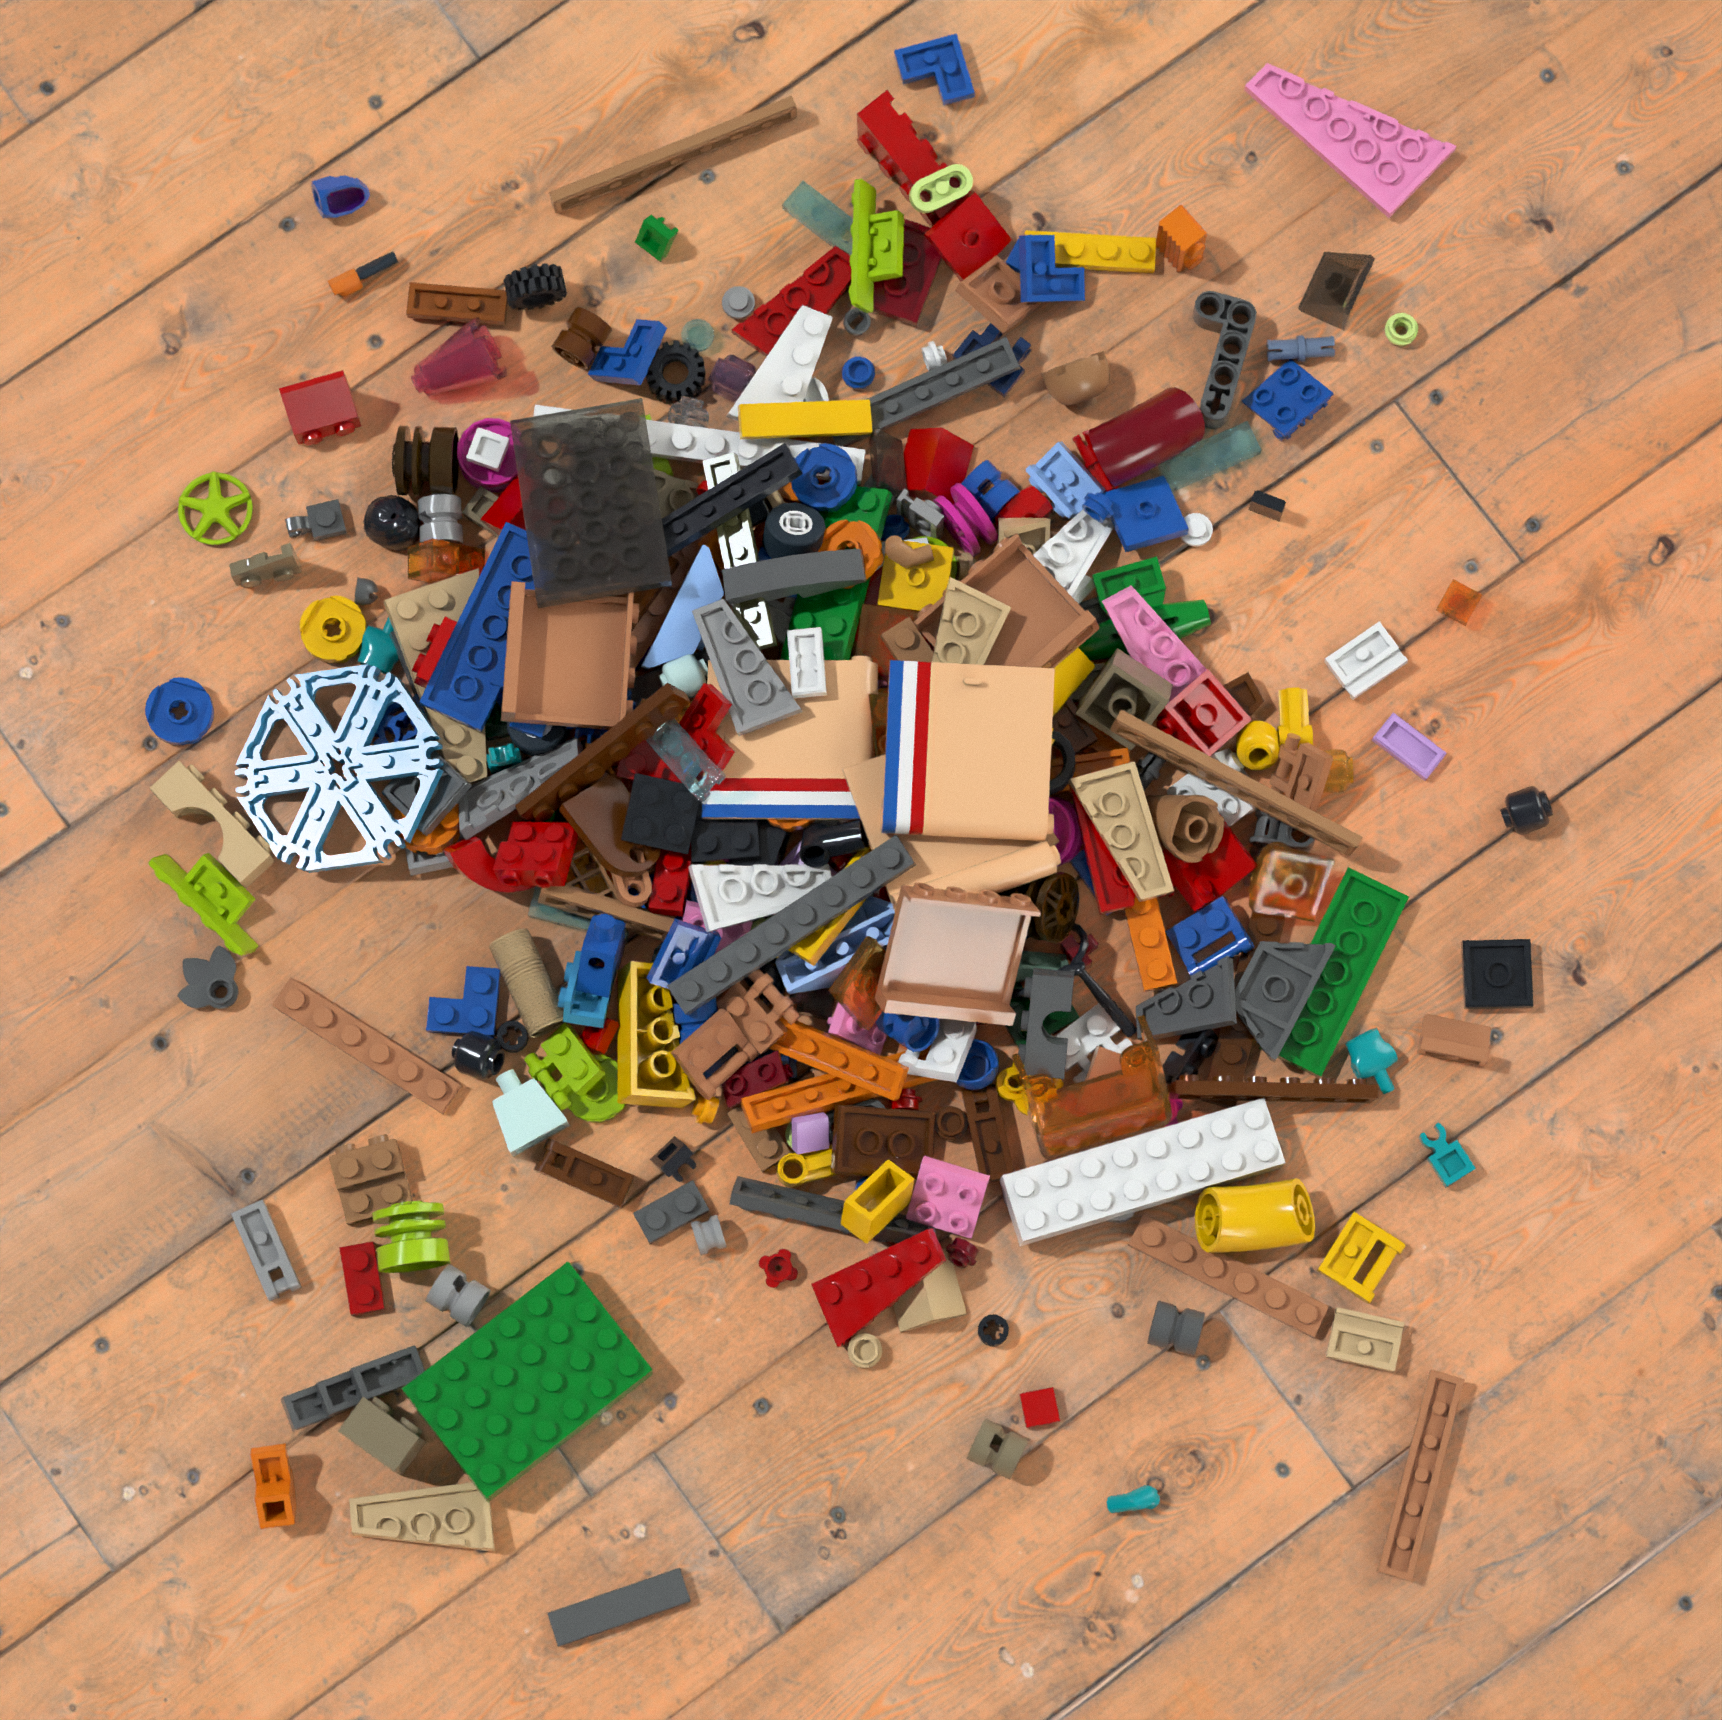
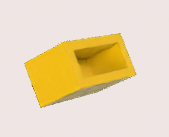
[840,1159,915,1244]

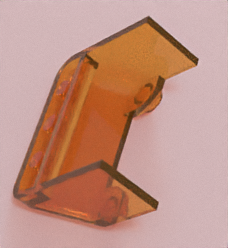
[1012,1015,1172,1160]

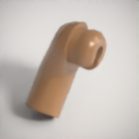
[885,535,934,568]

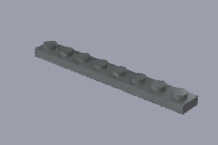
[667,835,916,1016]

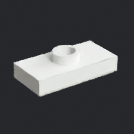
[787,627,827,699]

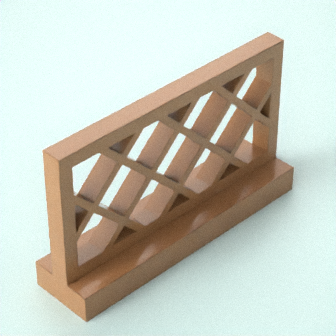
[538,836,676,942]

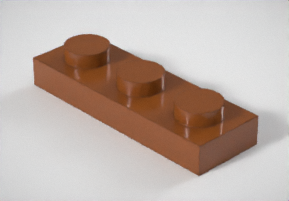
[406,282,508,326]

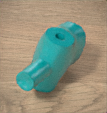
[357,616,399,674]
[1345,1028,1398,1094]

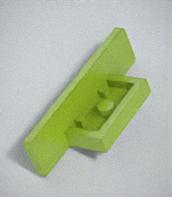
[849,179,904,313]
[148,853,259,956]

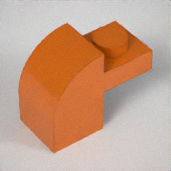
[250,1443,296,1529]

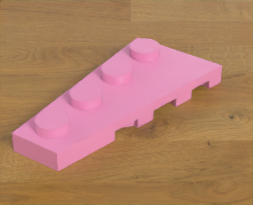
[1102,585,1207,704]

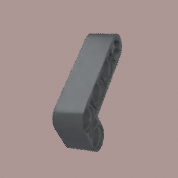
[1193,291,1256,429]

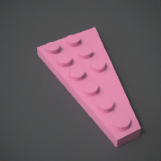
[1244,63,1456,218]

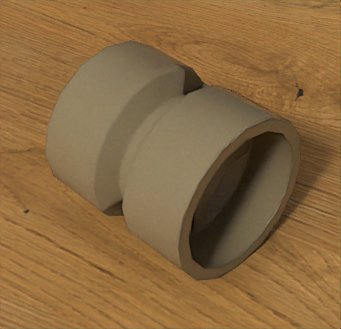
[966,1418,1029,1480]

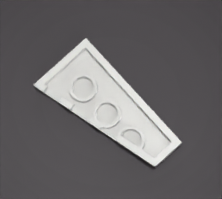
[726,305,833,439]

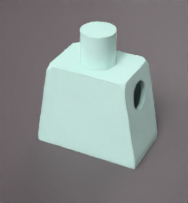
[492,1069,570,1157]

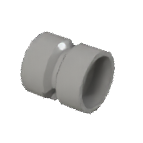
[418,494,463,551]
[426,1264,491,1327]

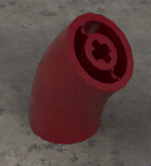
[1089,387,1205,486]

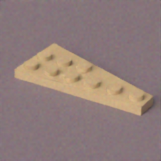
[383,568,487,784]

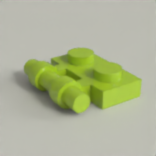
[524,1022,606,1110]

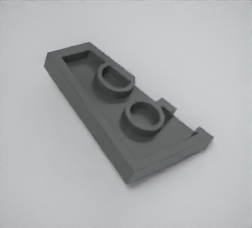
[1136,956,1237,1042]

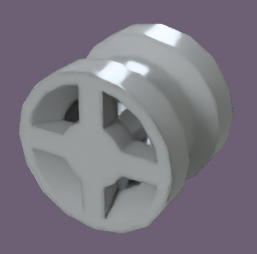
[691,1215,727,1255]

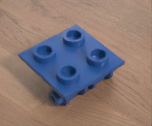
[1242,359,1334,441]

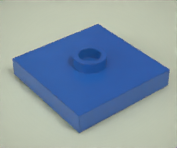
[1102,475,1189,552]

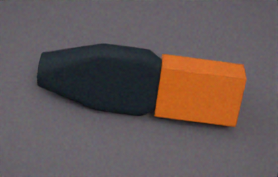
[327,251,398,296]

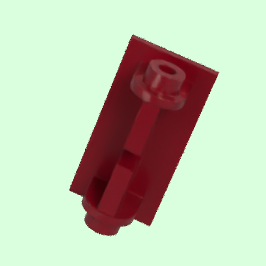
[721,1050,793,1109]

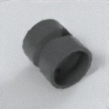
[1147,1300,1205,1356]

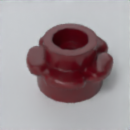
[946,1238,979,1268]

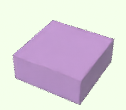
[792,1112,829,1154]

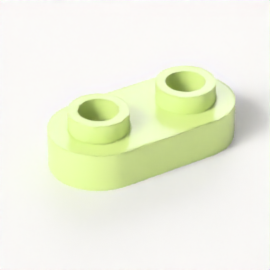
[909,164,973,213]

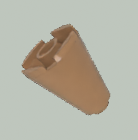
[1146,795,1224,862]

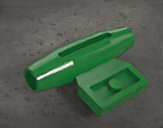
[1078,556,1211,660]

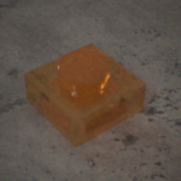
[1436,579,1482,626]

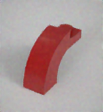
[442,836,536,892]

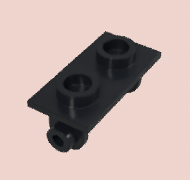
[1159,1029,1218,1085]

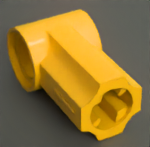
[1277,687,1313,749]
[777,1145,839,1188]

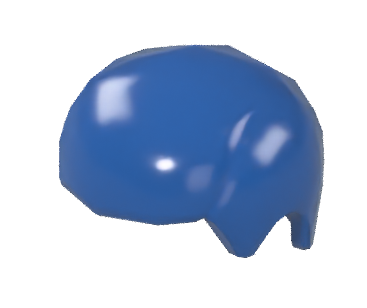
[956,1039,999,1090]

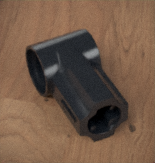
[799,820,870,868]

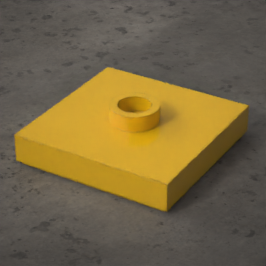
[877,540,954,611]

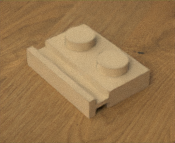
[1326,1307,1405,1372]

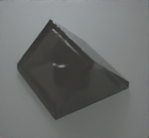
[1298,252,1375,330]

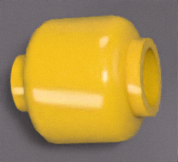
[1236,721,1280,770]

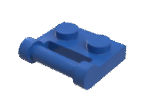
[1165,896,1255,976]

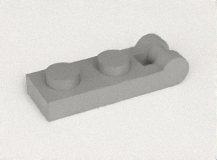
[231,1199,301,1302]

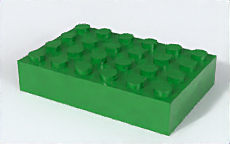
[402,1261,653,1502]

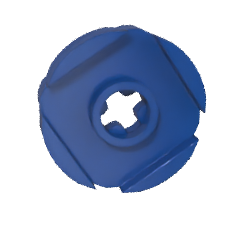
[791,443,858,512]
[145,677,214,746]

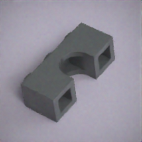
[1018,968,1075,1079]

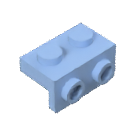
[1025,441,1105,518]

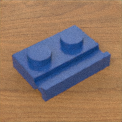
[647,919,722,989]

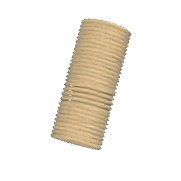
[489,928,566,1038]

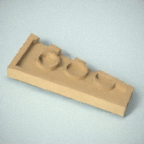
[349,1482,495,1551]

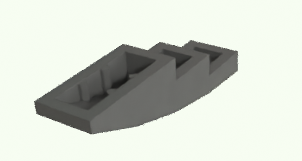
[722,549,866,605]
[281,1345,425,1432]

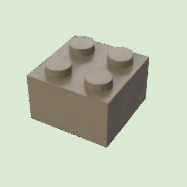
[1075,648,1173,750]
[338,1396,426,1476]

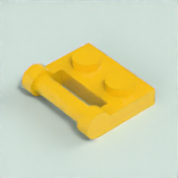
[1317,1212,1406,1304]

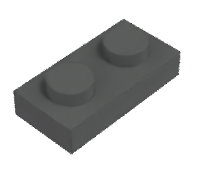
[633,1180,710,1244]

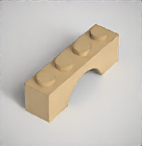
[150,761,275,889]

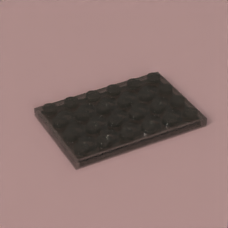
[510,398,672,608]

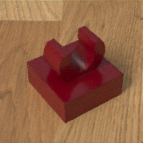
[1059,933,1099,970]

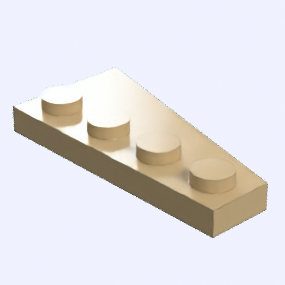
[932,577,1011,685]
[1068,761,1174,902]

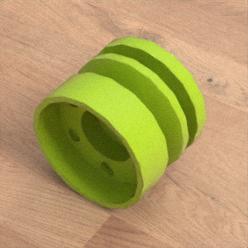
[372,1201,450,1273]

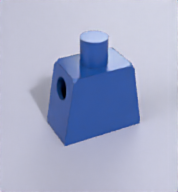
[576,914,626,998]

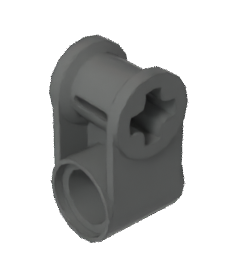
[1249,809,1315,854]

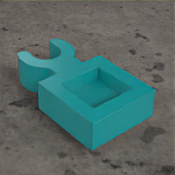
[486,744,523,774]
[1419,1123,1476,1188]

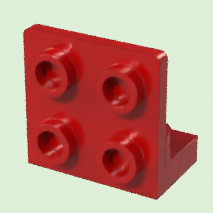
[1162,814,1257,912]

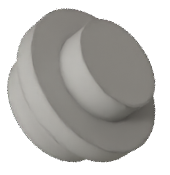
[722,286,755,319]

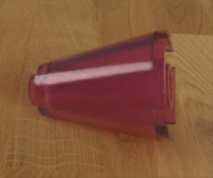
[411,317,507,397]

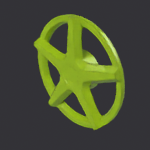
[178,471,253,545]

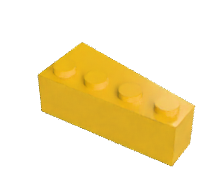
[618,961,696,1108]

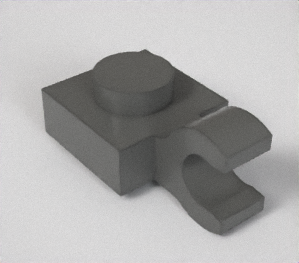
[285,499,347,541]

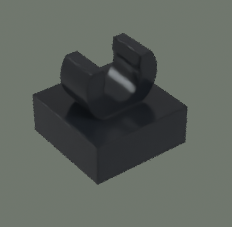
[650,1136,696,1182]

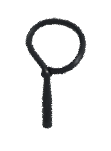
[1011,923,1137,1037]

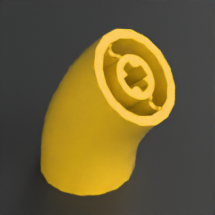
[1195,1178,1315,1253]

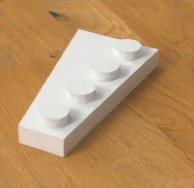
[1033,510,1114,596]
[688,864,832,932]

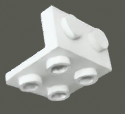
[1167,748,1257,827]

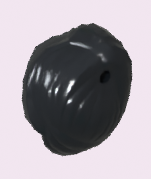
[363,495,421,551]

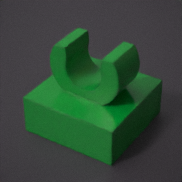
[635,215,678,262]

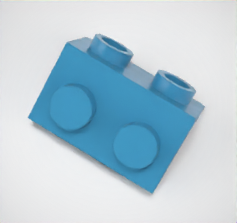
[558,951,613,1028]

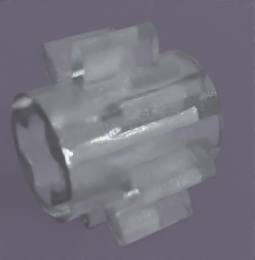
[668,396,709,428]

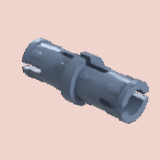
[1267,335,1335,362]

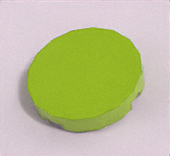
[566,1055,626,1123]

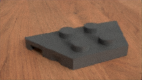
[1235,941,1336,1062]

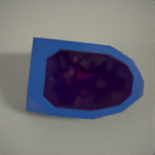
[311,175,370,218]

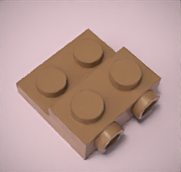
[328,1135,413,1225]

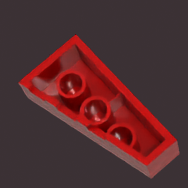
[857,90,961,226]

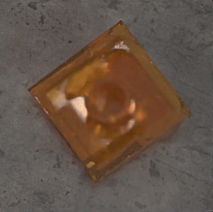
[1249,842,1335,922]

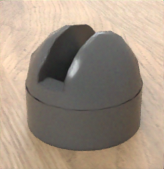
[843,308,871,336]
[354,577,379,605]

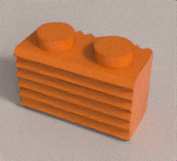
[1156,205,1207,272]

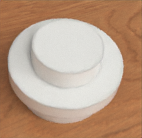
[921,341,947,371]
[1181,513,1213,547]

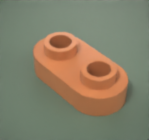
[611,849,652,908]

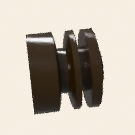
[392,426,459,496]
[998,871,1080,943]

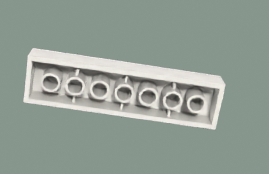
[1000,1098,1285,1246]

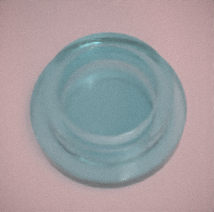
[681,319,714,352]

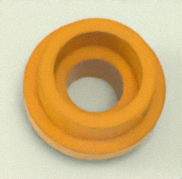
[692,1095,719,1124]

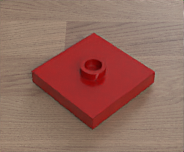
[924,190,1012,282]

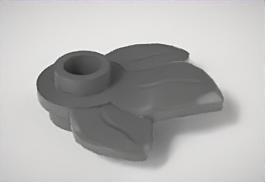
[177,946,239,1009]

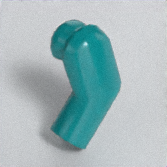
[1107,1485,1160,1513]

